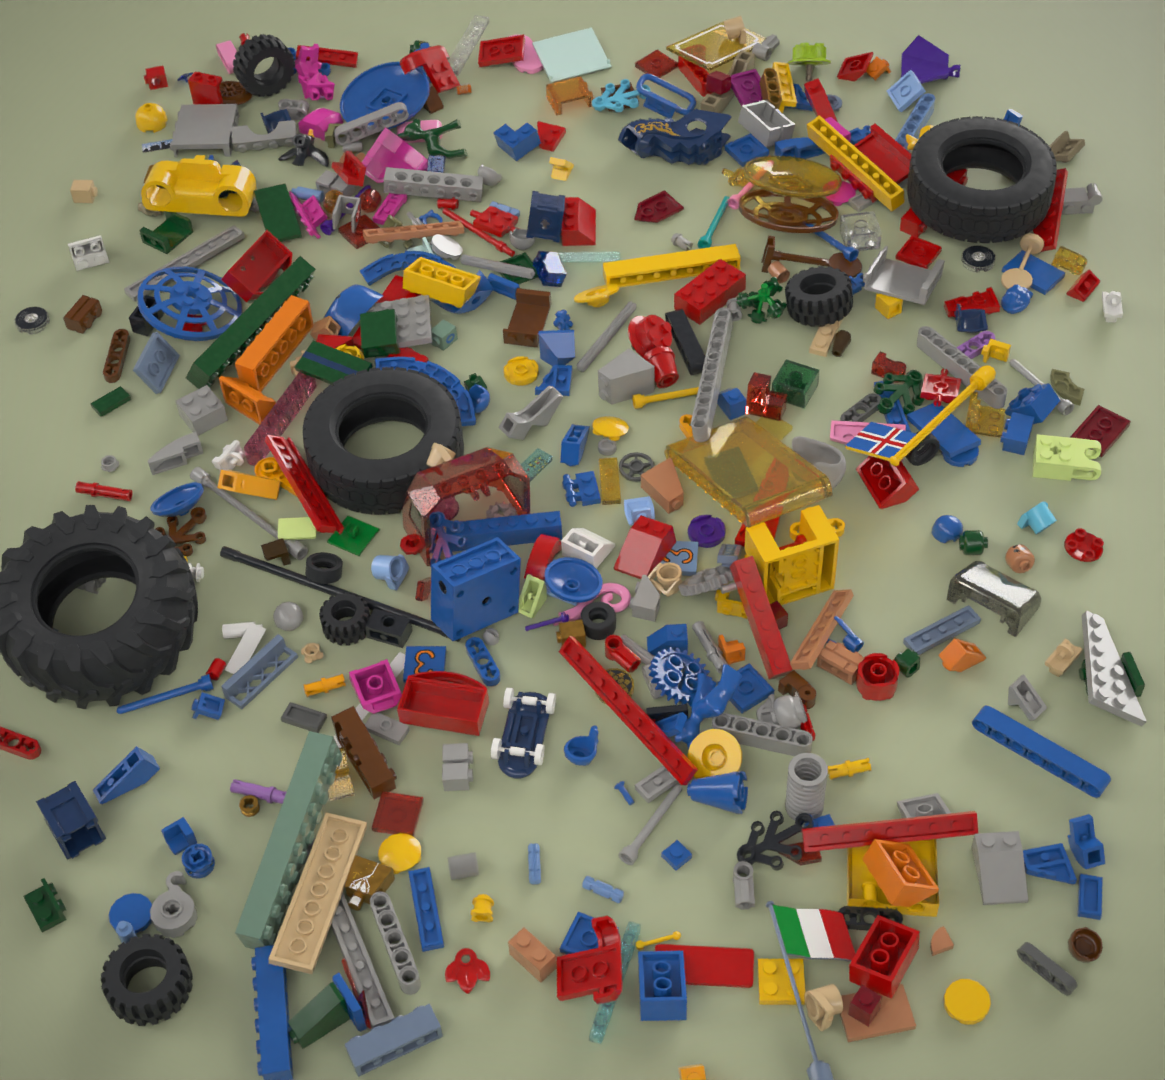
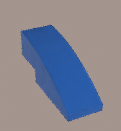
[774,137,825,162]

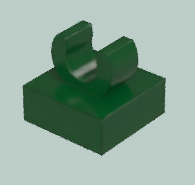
[464,373,487,391]

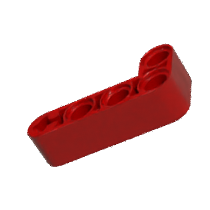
[678,46,713,97]

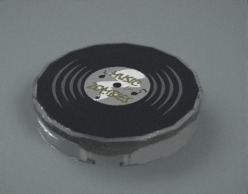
[961,245,996,272]
[14,306,50,334]

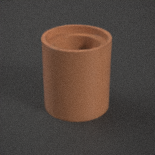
[768,261,790,283]

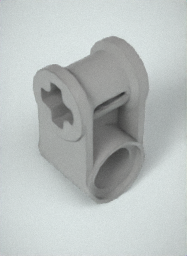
[278,99,309,120]

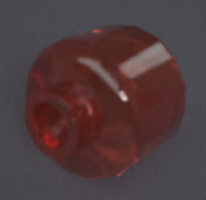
[359,188,382,213]

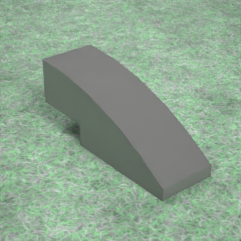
[148,432,203,475]

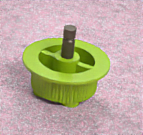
[787,42,831,81]

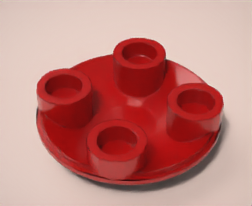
[1064,528,1104,562]

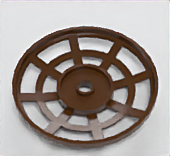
[738,188,839,233]

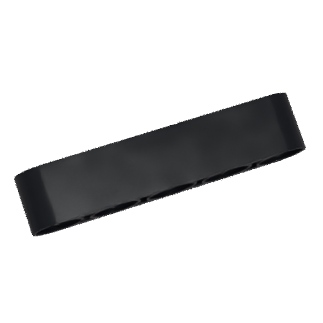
[665,309,705,376]

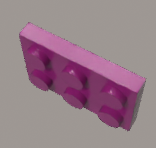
[731,69,763,107]

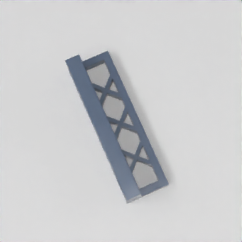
[221,634,298,710]

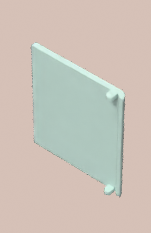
[532,27,612,83]

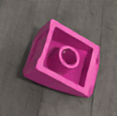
[298,108,343,141]
[349,659,402,714]

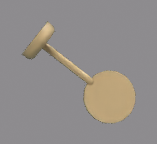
[1001,233,1044,290]

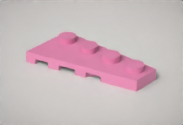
[830,420,906,462]

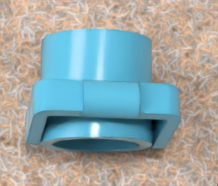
[1017,501,1057,534]

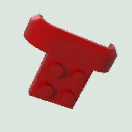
[400,45,460,94]
[557,915,622,1004]

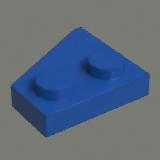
[535,365,572,396]
[1023,843,1077,884]

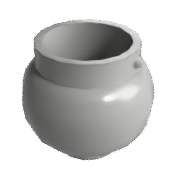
[770,695,807,729]

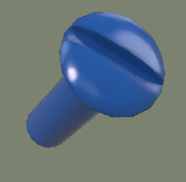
[614,781,634,805]

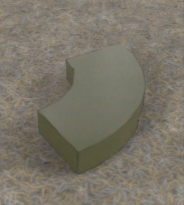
[1050,369,1084,406]

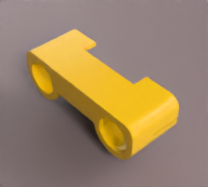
[141,155,257,217]

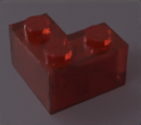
[745,372,788,421]

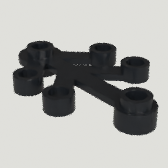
[737,811,814,871]

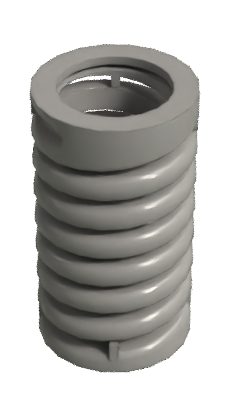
[785,753,828,820]

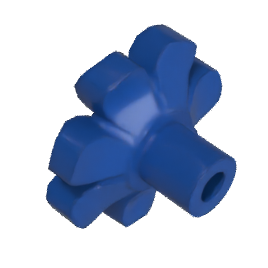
[553,309,573,330]

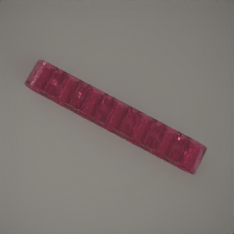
[244,372,317,466]

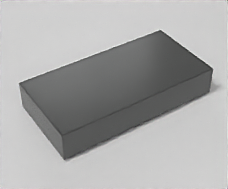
[281,702,327,733]

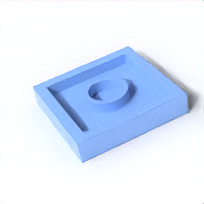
[887,70,926,113]

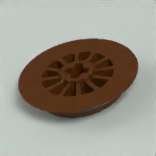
[219,81,252,105]

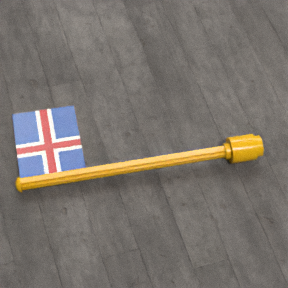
[845,365,996,466]

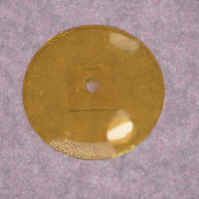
[743,156,842,199]

